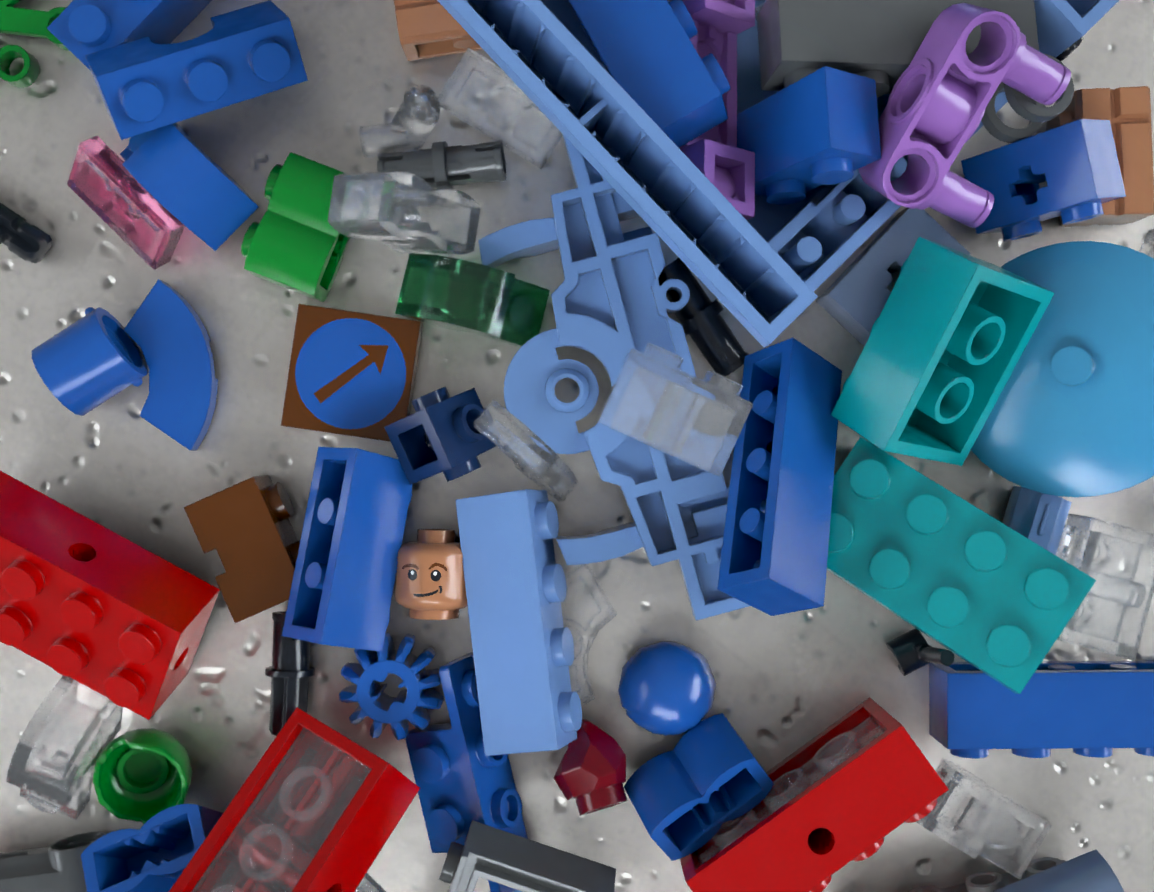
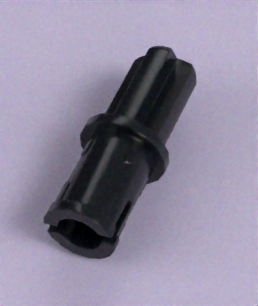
[265,611,315,736]

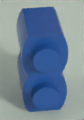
[624,713,774,861]
[81,804,223,892]

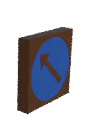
[281,304,423,442]

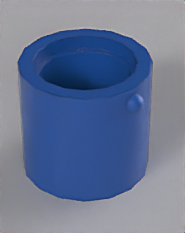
[32,307,148,416]

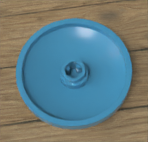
[971,241,1154,497]

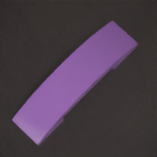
[679,0,755,220]

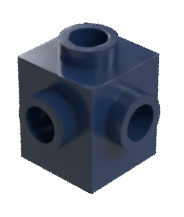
[384,386,500,485]

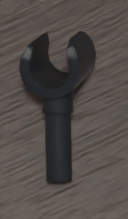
[886,628,955,676]

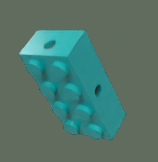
[827,437,1096,694]

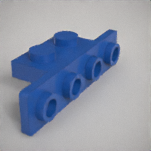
[405,652,528,892]

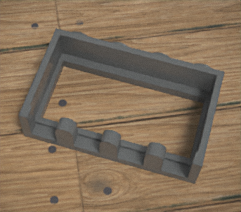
[439,820,616,892]

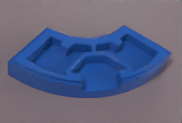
[124,279,218,451]

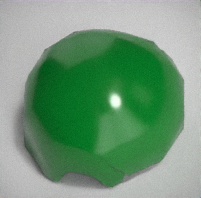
[92,728,193,824]

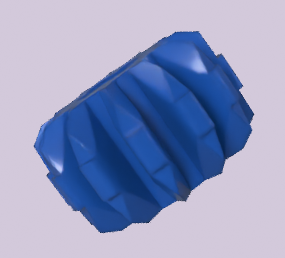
[339,632,444,740]

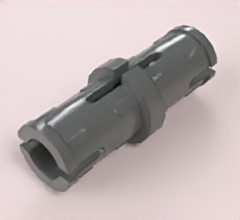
[377,140,506,194]

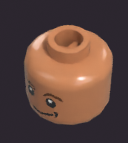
[394,529,468,620]

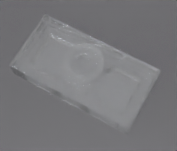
[436,47,562,169]

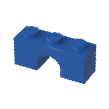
[85,0,308,140]

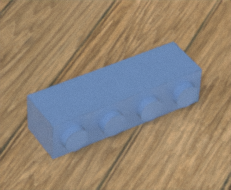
[455,489,582,756]

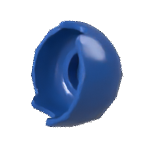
[618,641,717,736]

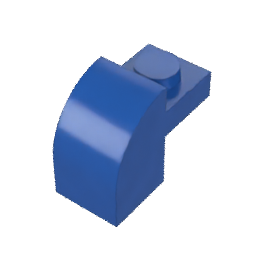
[120,123,259,251]

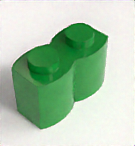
[241,152,369,302]

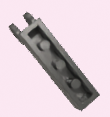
[757,0,1074,143]

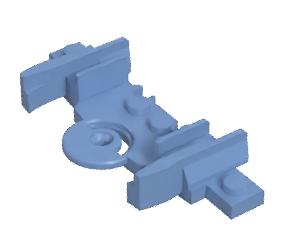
[478,134,750,621]

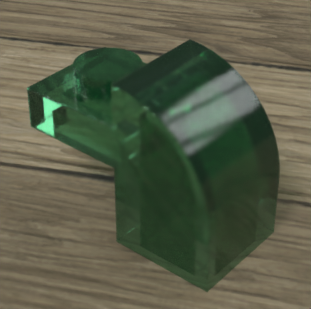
[395,253,550,347]

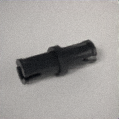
[658,258,749,380]

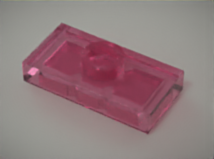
[67,136,185,270]

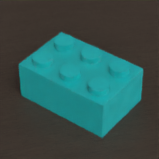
[831,236,1055,466]

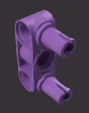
[859,3,1071,228]

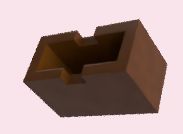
[184,475,300,623]

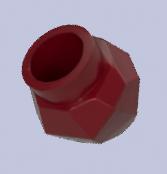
[554,719,628,816]

